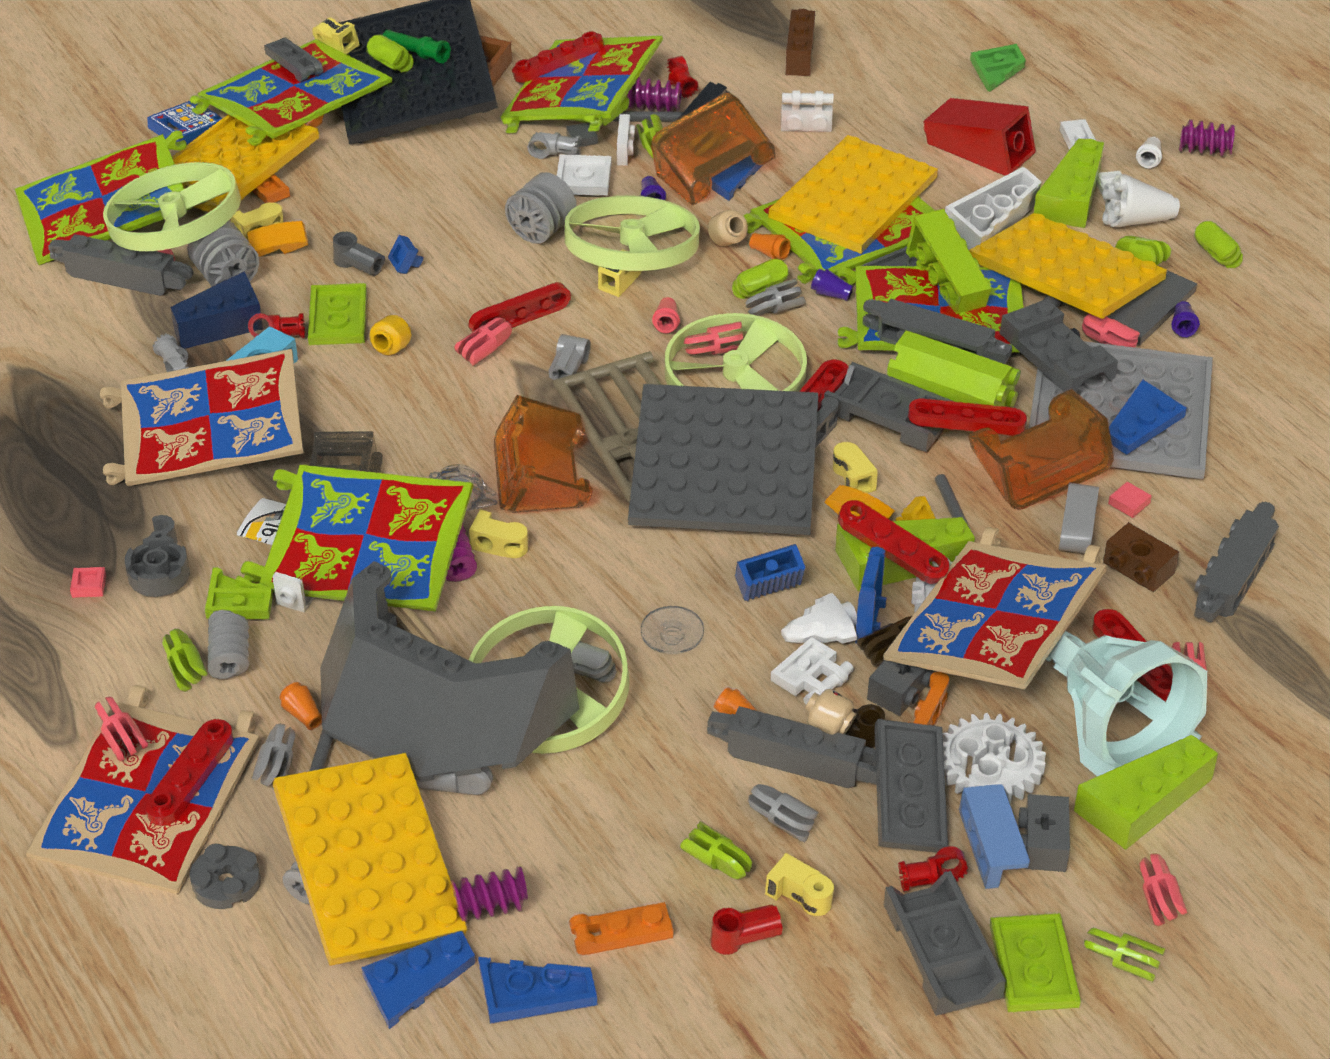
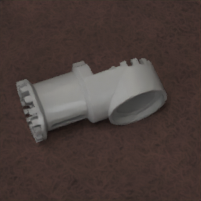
[527,132,582,159]
[153,333,189,372]

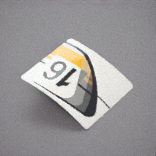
[237,498,286,545]

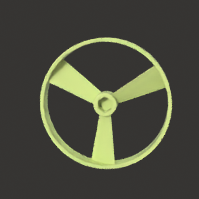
[103,162,241,251]
[564,196,700,271]
[665,313,807,392]
[469,606,629,754]

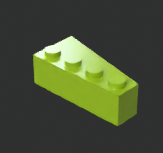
[1034,138,1104,228]
[906,209,992,314]
[835,517,975,591]
[1074,735,1218,850]

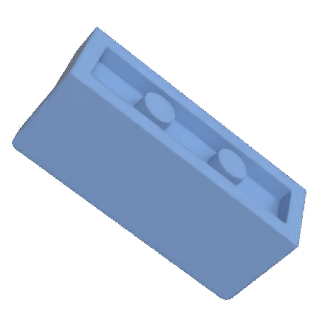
[959,784,1030,889]

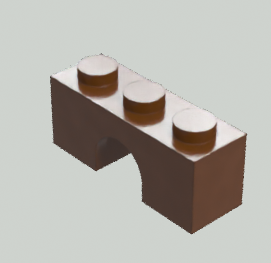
[785,9,815,77]

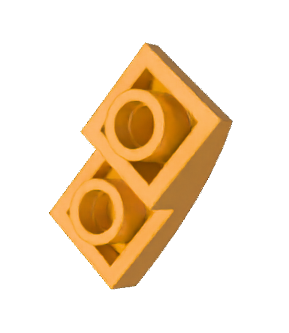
[247,221,309,257]
[824,485,895,519]

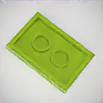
[308,283,367,345]
[989,913,1081,1012]

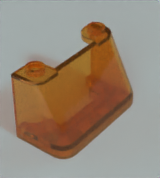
[651,93,776,206]
[968,389,1114,510]
[494,395,593,513]

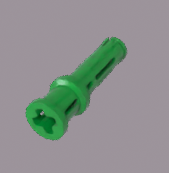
[383,30,451,63]

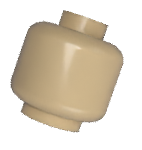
[708,209,748,247]
[805,689,857,735]

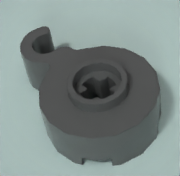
[124,515,190,597]

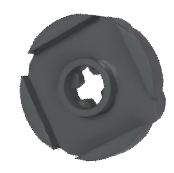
[189,843,261,909]

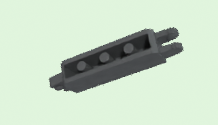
[48,234,194,296]
[863,299,1012,364]
[1194,501,1279,623]
[707,706,876,788]

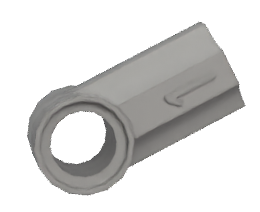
[549,334,591,380]

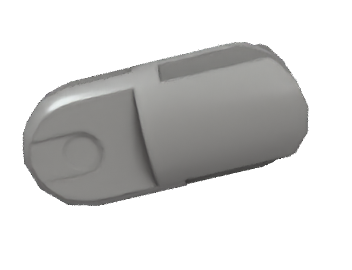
[746,278,806,316]
[571,641,616,682]
[252,723,295,790]
[417,767,493,795]
[748,784,819,842]

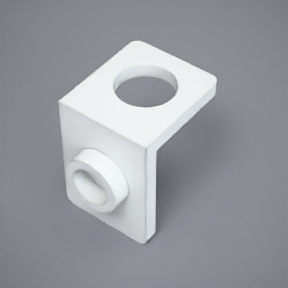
[273,572,315,613]

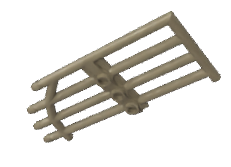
[553,351,720,532]

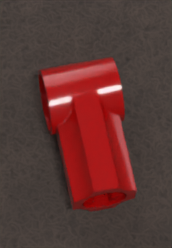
[710,904,783,955]

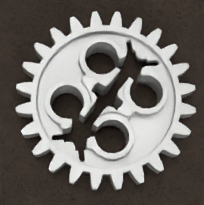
[943,713,1046,804]

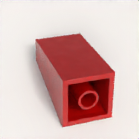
[923,98,1036,176]

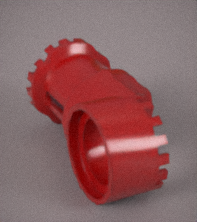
[667,55,699,98]
[248,313,305,338]
[898,846,968,892]

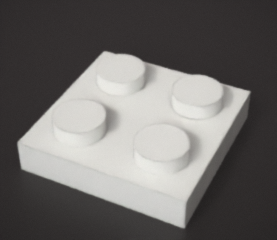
[557,154,612,196]

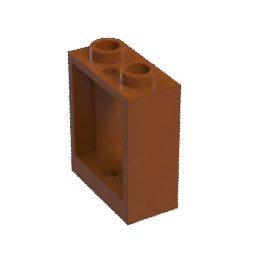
[480,35,512,87]

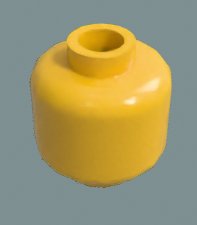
[369,315,411,356]

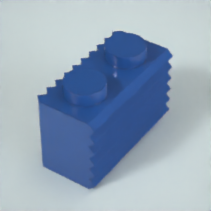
[735,544,805,602]

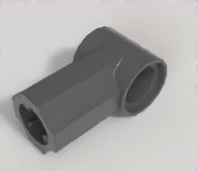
[333,231,385,276]

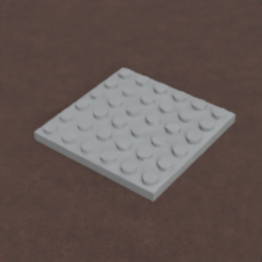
[1025,341,1213,479]

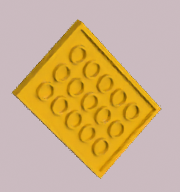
[172,114,320,212]
[768,135,938,254]
[969,213,1167,319]
[273,753,467,966]

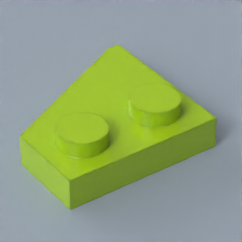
[205,567,273,619]

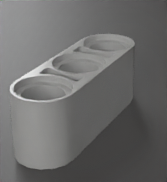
[1059,482,1099,554]

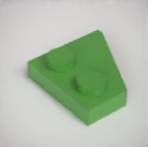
[970,44,1026,92]

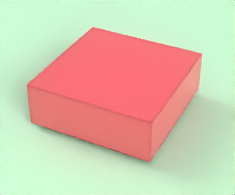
[1108,482,1152,518]
[70,567,106,598]

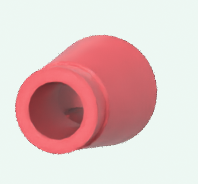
[652,297,680,333]

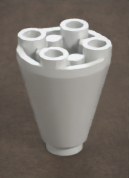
[1102,174,1180,227]

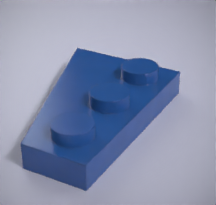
[694,139,769,201]
[1104,379,1187,455]
[361,931,475,1029]
[478,957,597,1024]

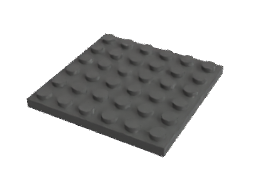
[628,384,818,535]

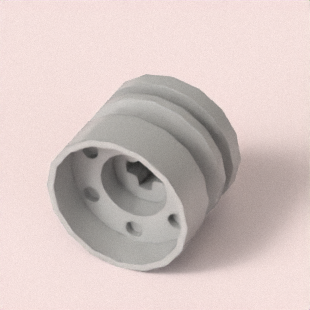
[505,173,576,244]
[187,221,259,287]

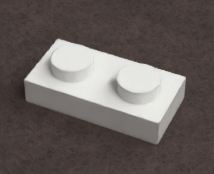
[617,114,635,166]
[1060,119,1096,150]

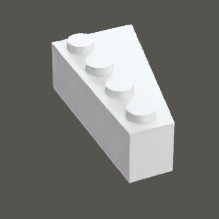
[945,167,1041,250]

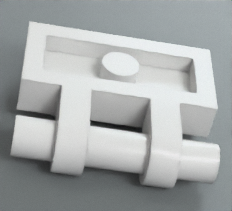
[781,90,833,132]
[771,637,854,705]

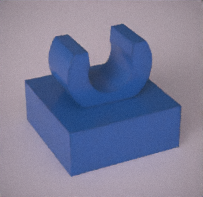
[388,235,424,274]

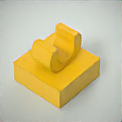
[895,496,936,521]

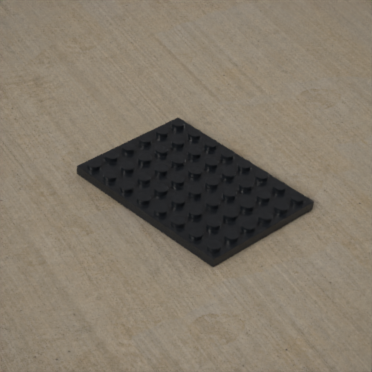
[339,0,498,145]

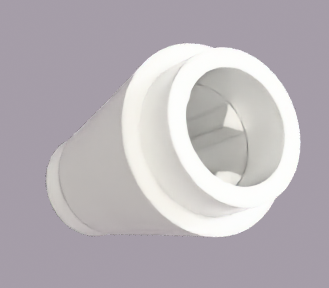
[1136,137,1162,168]

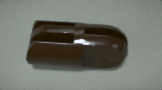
[857,616,912,667]

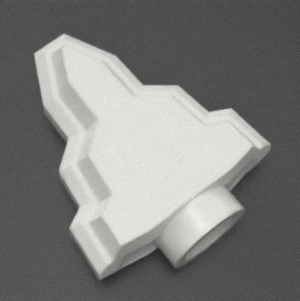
[781,593,857,644]

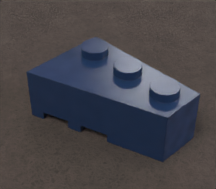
[170,271,263,349]

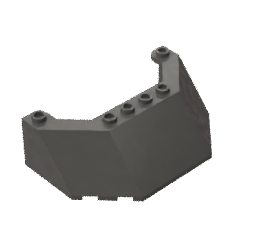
[320,561,579,782]

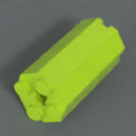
[887,330,1021,407]

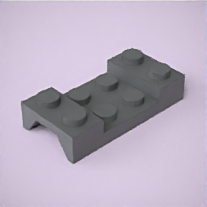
[1000,299,1118,397]
[824,362,955,452]
[884,871,1006,1016]

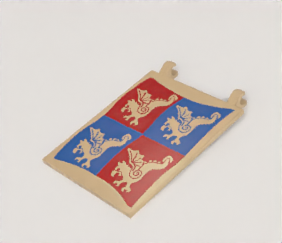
[100,349,304,486]
[883,527,1107,690]
[26,685,260,895]

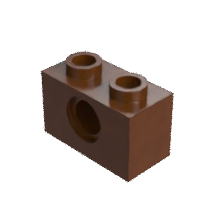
[1103,522,1179,593]

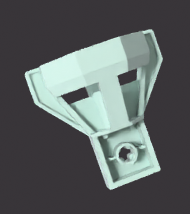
[1046,631,1207,776]

